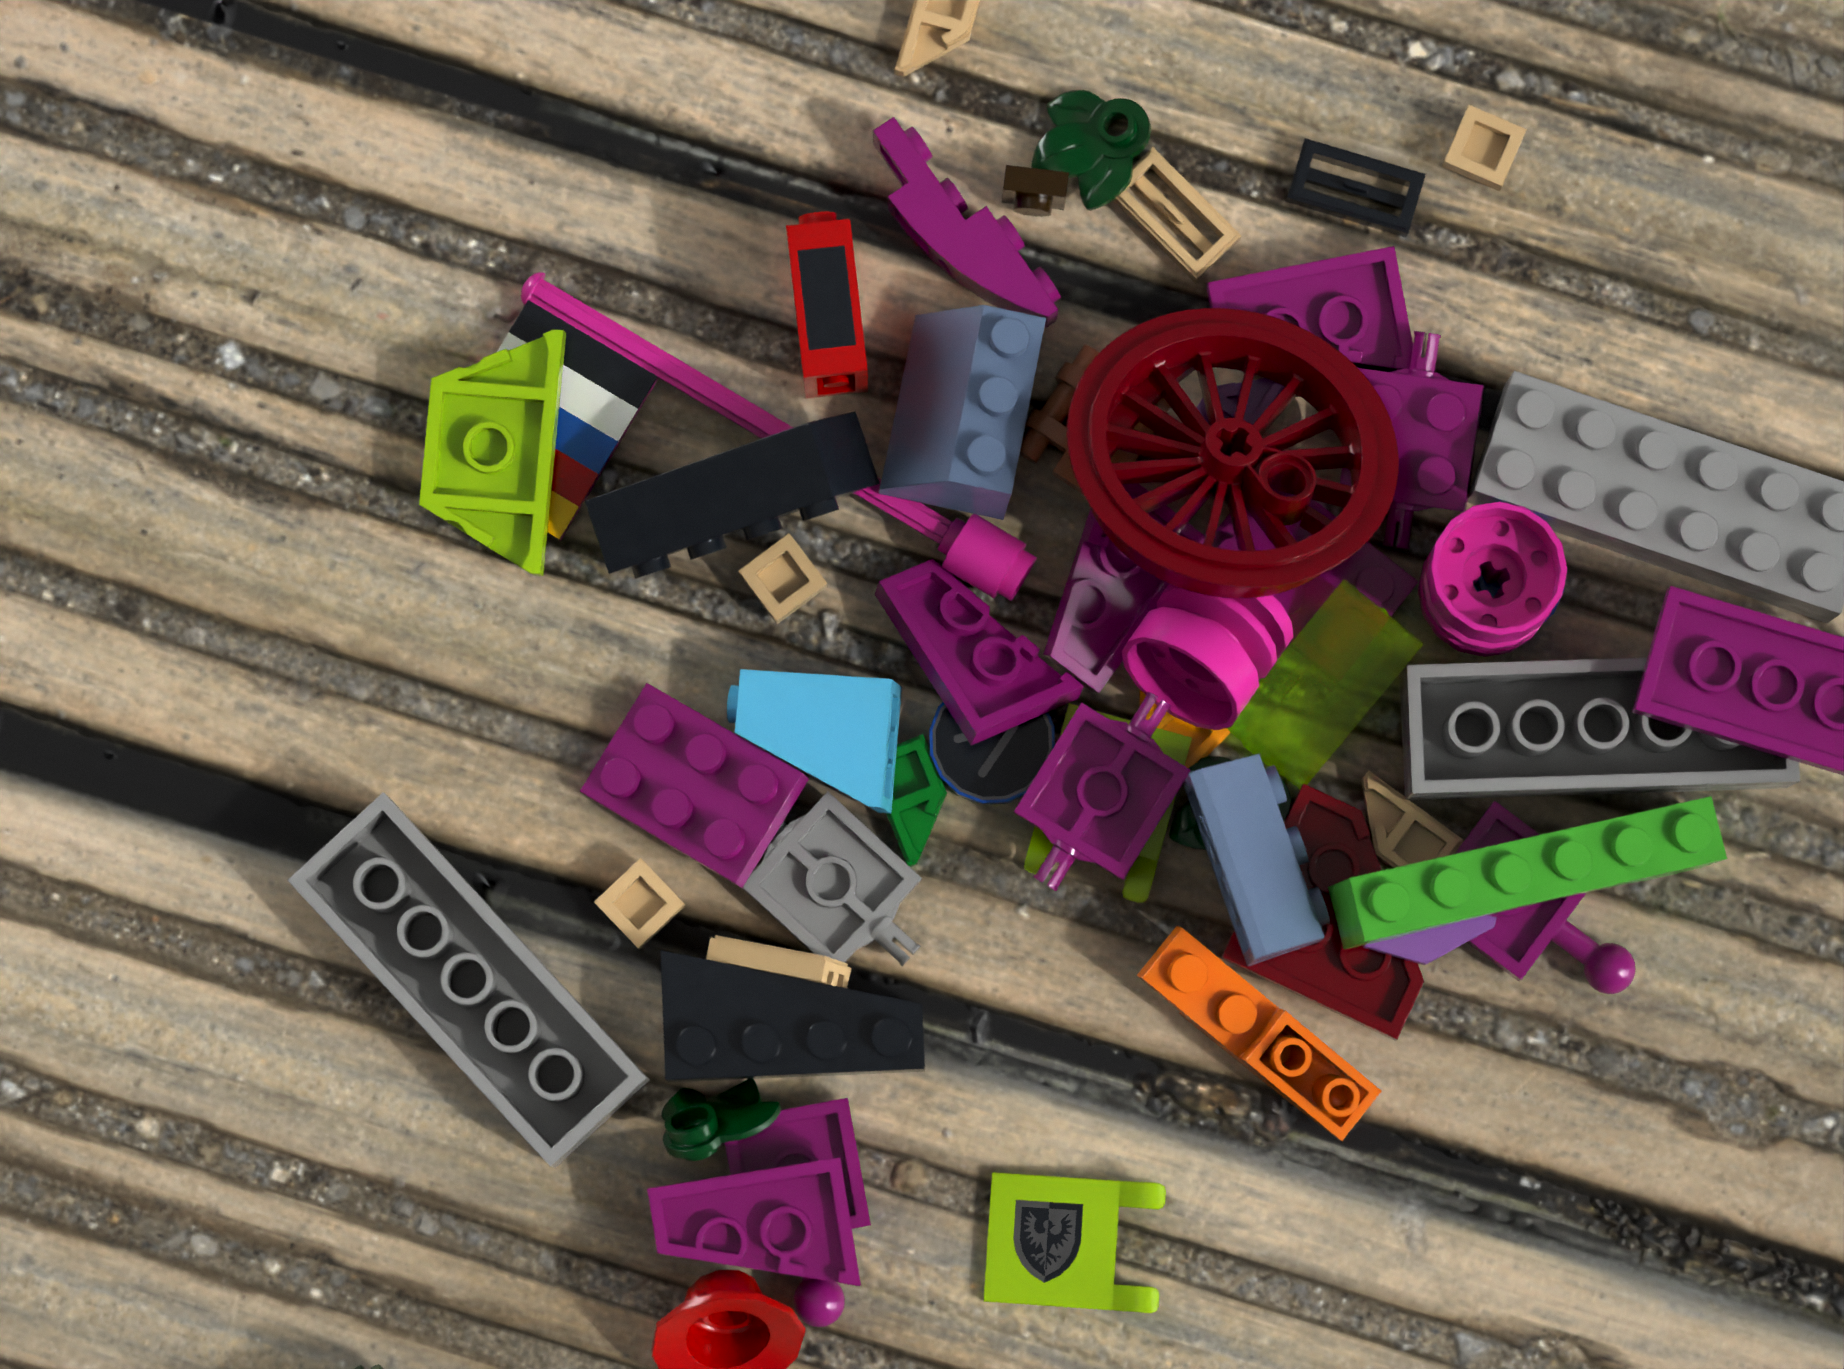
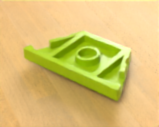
[419,329,566,576]

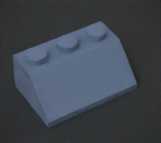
[879,305,1046,520]
[1183,754,1330,967]

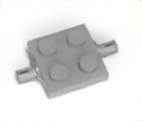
[743,791,922,966]

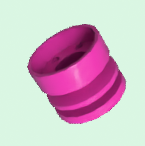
[1418,502,1567,657]
[1122,584,1293,730]

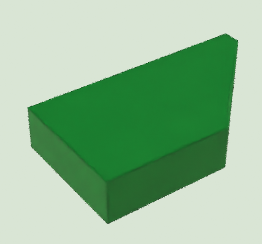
[886,734,947,867]

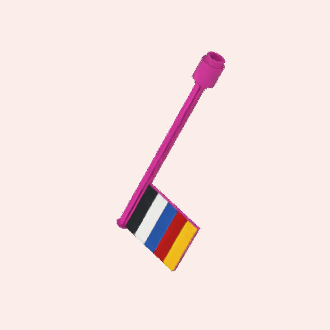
[497,272,1037,601]

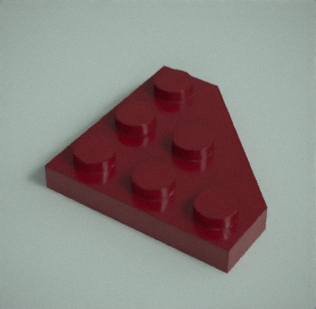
[1221,783,1424,1041]

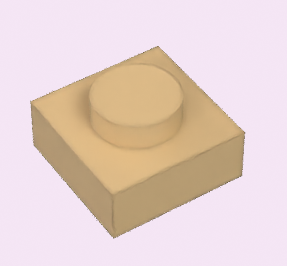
[1442,105,1527,191]
[738,533,828,624]
[594,858,686,950]

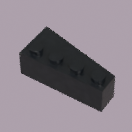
[585,411,880,579]
[660,950,925,1082]

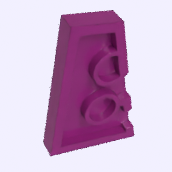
[1043,483,1205,694]
[874,559,1084,746]

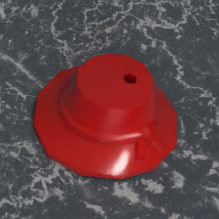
[651,1269,806,1369]

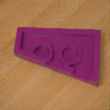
[1206,246,1413,369]
[647,1157,861,1286]

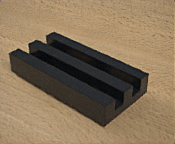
[1286,138,1426,238]

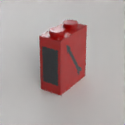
[786,211,868,399]

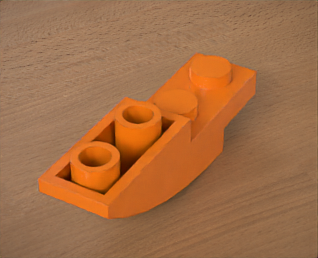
[1137,926,1382,1141]

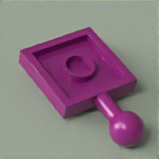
[1454,801,1636,994]
[725,1098,871,1327]

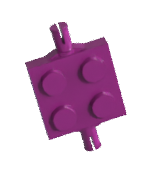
[1340,331,1485,549]
[1013,692,1191,892]

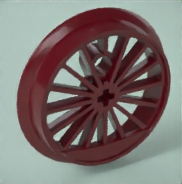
[1067,308,1399,598]

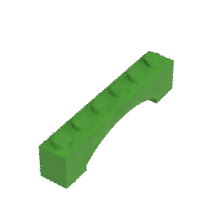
[1328,796,1727,950]

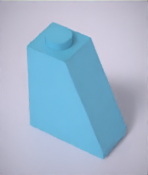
[727,669,902,814]

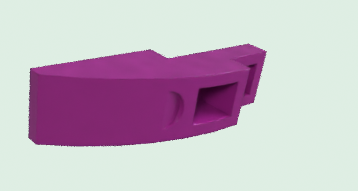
[873,117,1061,328]

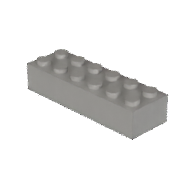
[1468,371,1844,623]
[1399,657,1800,800]
[288,792,650,1168]

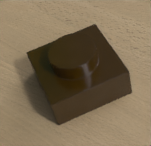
[1002,165,1069,217]

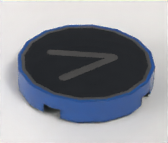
[929,702,1055,805]

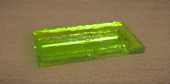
[1227,579,1424,789]

